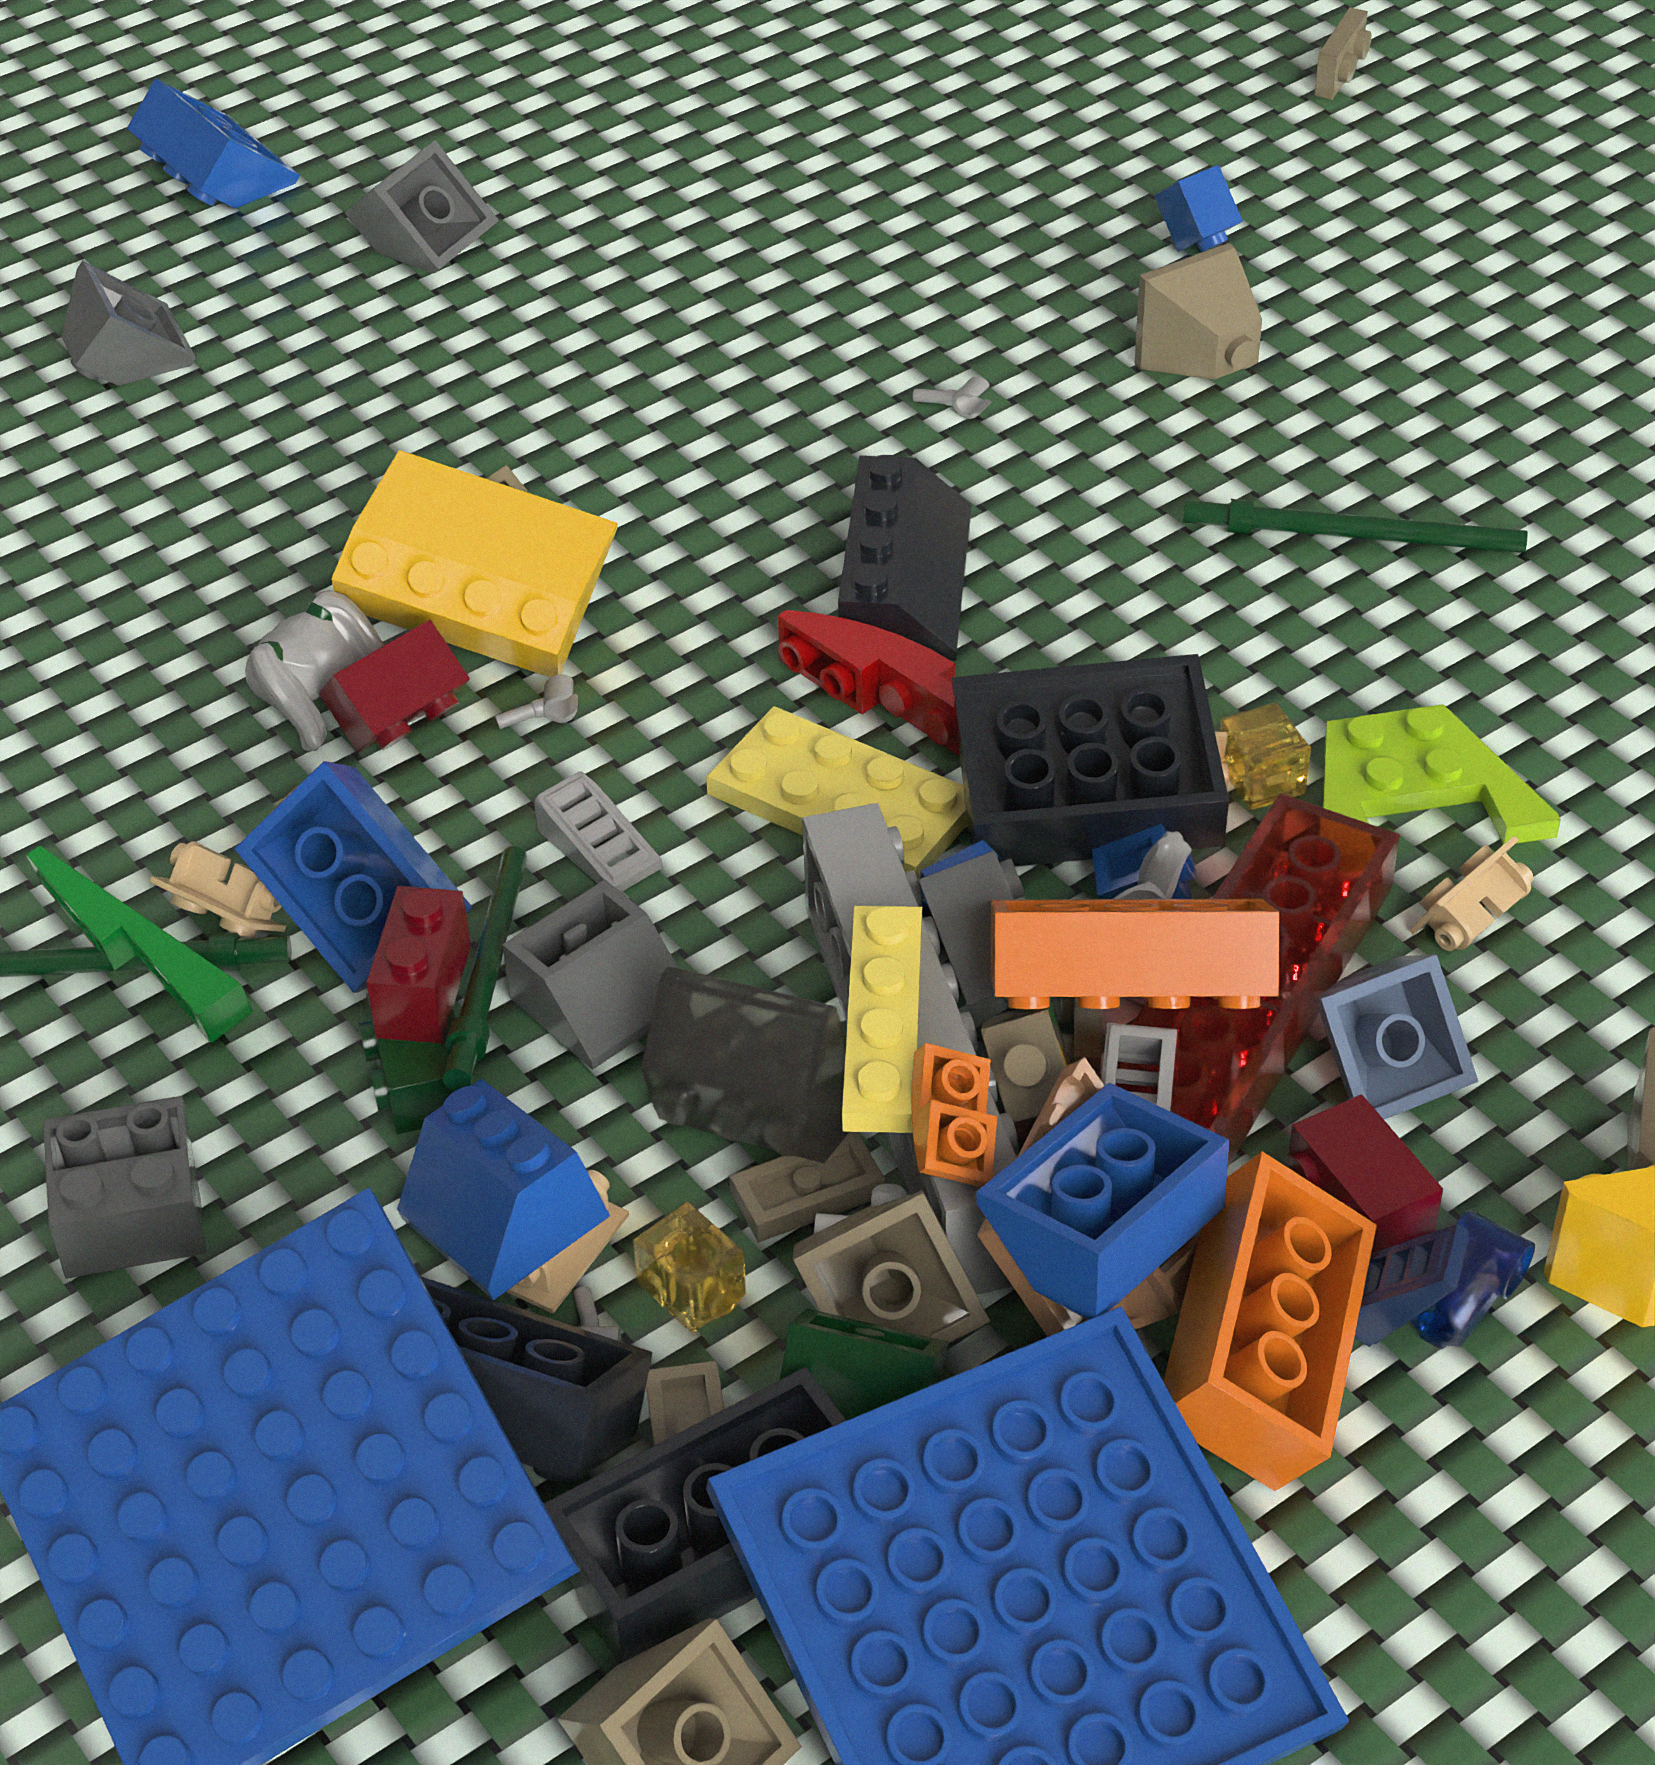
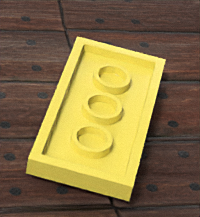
[706,706,967,882]

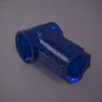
[1410,1209,1536,1350]

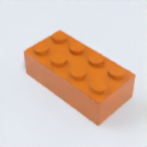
[990,899,1279,1009]
[1163,1151,1377,1491]

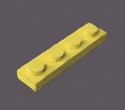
[842,906,922,1133]

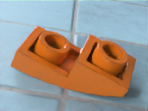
[912,1043,998,1187]

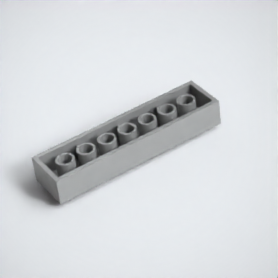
[802,803,1018,1294]

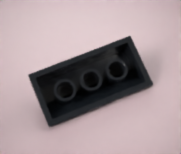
[838,455,972,661]
[544,1367,847,1664]

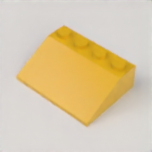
[331,450,618,677]

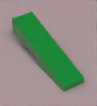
[26,845,253,1043]

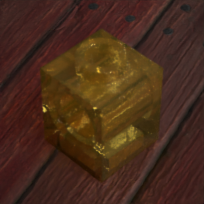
[1220,702,1311,810]
[633,1201,747,1334]

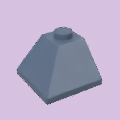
[1315,954,1479,1120]

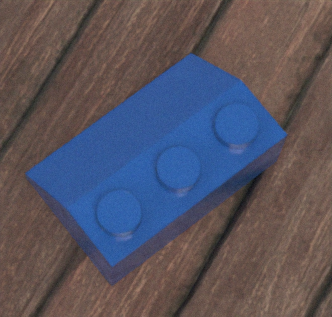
[127,78,300,208]
[234,761,473,993]
[397,1078,610,1301]
[976,1082,1229,1320]

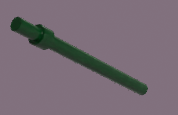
[1183,498,1528,553]
[443,846,527,1091]
[0,932,292,977]

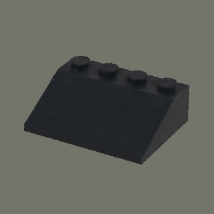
[952,654,1229,867]

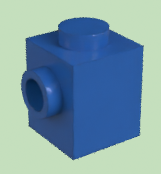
[1154,165,1243,253]

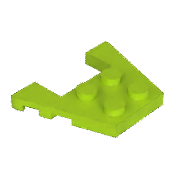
[1320,704,1561,873]

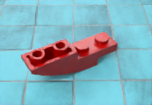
[778,610,960,756]

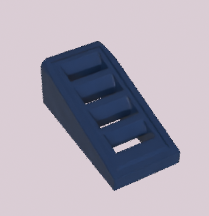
[1354,1224,1469,1347]

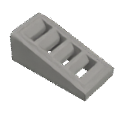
[534,771,663,892]
[1101,1022,1177,1111]

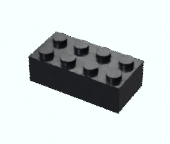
[420,1276,653,1482]

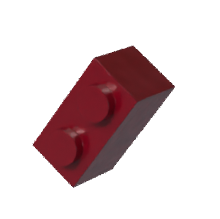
[318,619,470,753]
[366,886,471,1044]
[1285,1094,1443,1253]

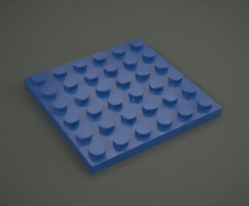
[0,1187,580,1765]
[706,1306,1349,1765]

